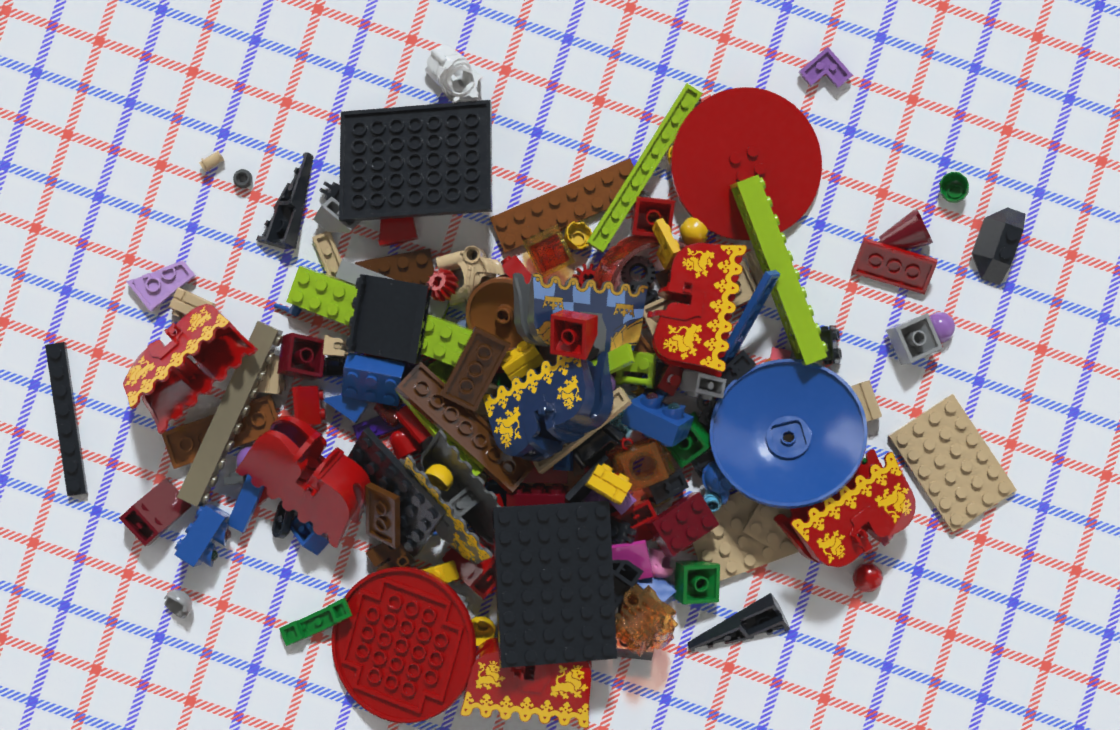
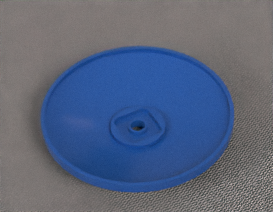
[710,359,868,509]

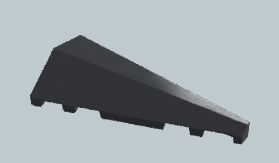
[256,152,313,249]
[688,593,790,652]

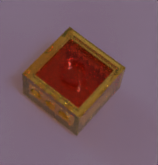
[523,224,575,278]

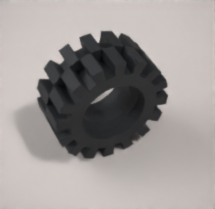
[621,256,655,290]

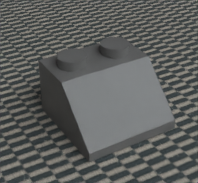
[886,313,943,365]

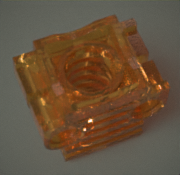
[608,437,676,492]
[615,584,678,656]

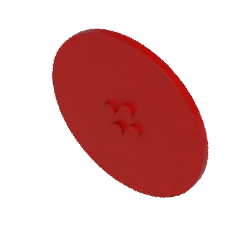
[670,87,822,241]
[331,567,476,723]

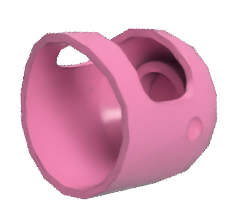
[649,548,677,578]

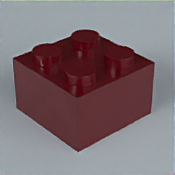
[277,333,325,381]

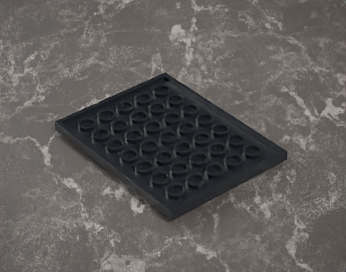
[339,100,492,222]
[492,500,617,668]

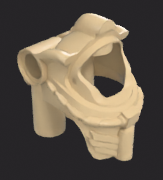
[436,245,505,306]

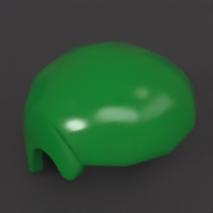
[939,172,969,203]

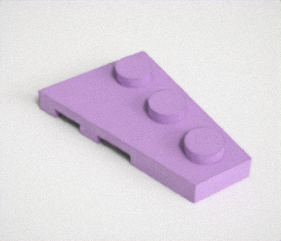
[126,260,196,312]

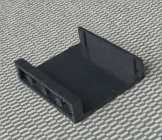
[346,274,433,364]

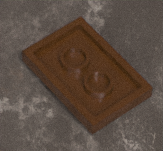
[365,482,400,548]

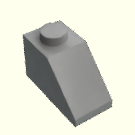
[313,197,361,233]

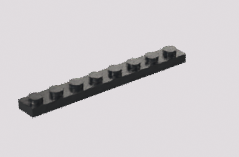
[45,342,88,496]

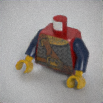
[630,362,685,400]

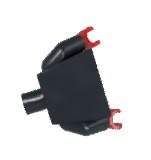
[573,423,634,475]

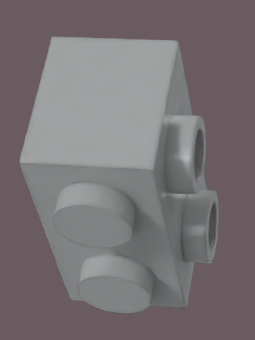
[679,371,727,401]

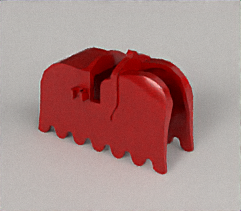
[235,416,371,548]

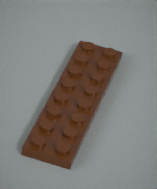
[395,361,535,494]

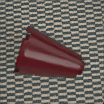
[878,209,933,250]

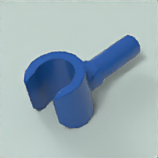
[274,303,302,317]

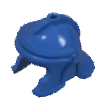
[702,461,731,505]

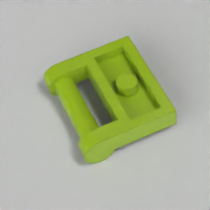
[615,351,656,389]

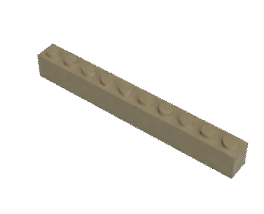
[177,321,283,507]

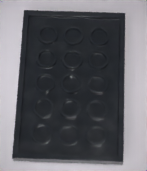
[348,427,447,557]

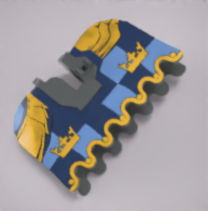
[513,273,648,361]

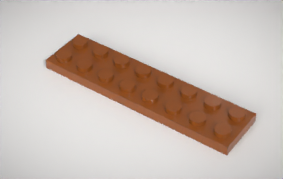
[490,158,644,253]

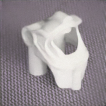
[424,44,483,103]

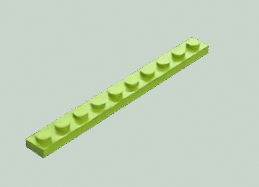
[586,83,703,253]

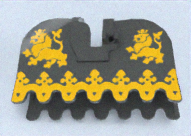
[404,429,504,565]

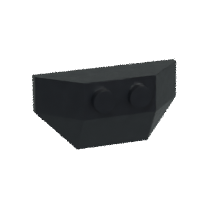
[971,207,1026,285]

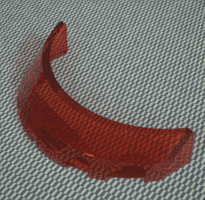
[593,235,688,290]

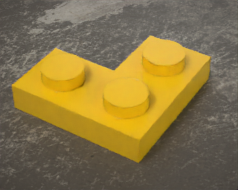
[652,218,680,270]

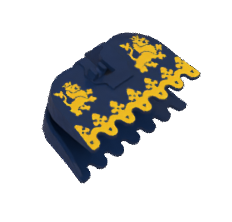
[482,351,614,462]

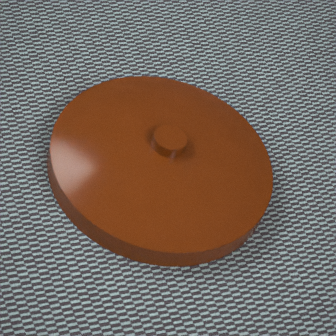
[466,277,524,351]

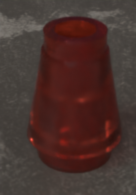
[373,403,399,427]

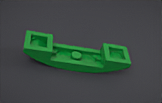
[279,598,353,646]

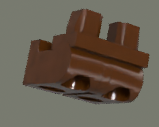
[366,542,416,571]

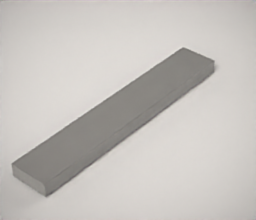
[335,259,449,318]

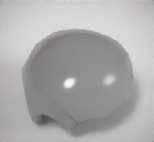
[164,589,192,618]

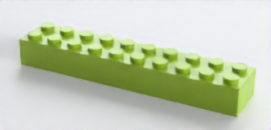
[730,175,828,365]
[286,266,473,366]

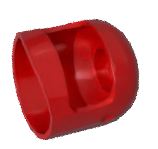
[389,427,423,460]

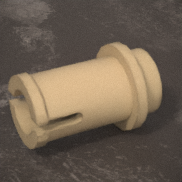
[199,150,224,172]

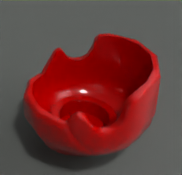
[852,563,883,592]

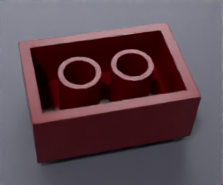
[506,483,569,506]
[645,492,719,556]

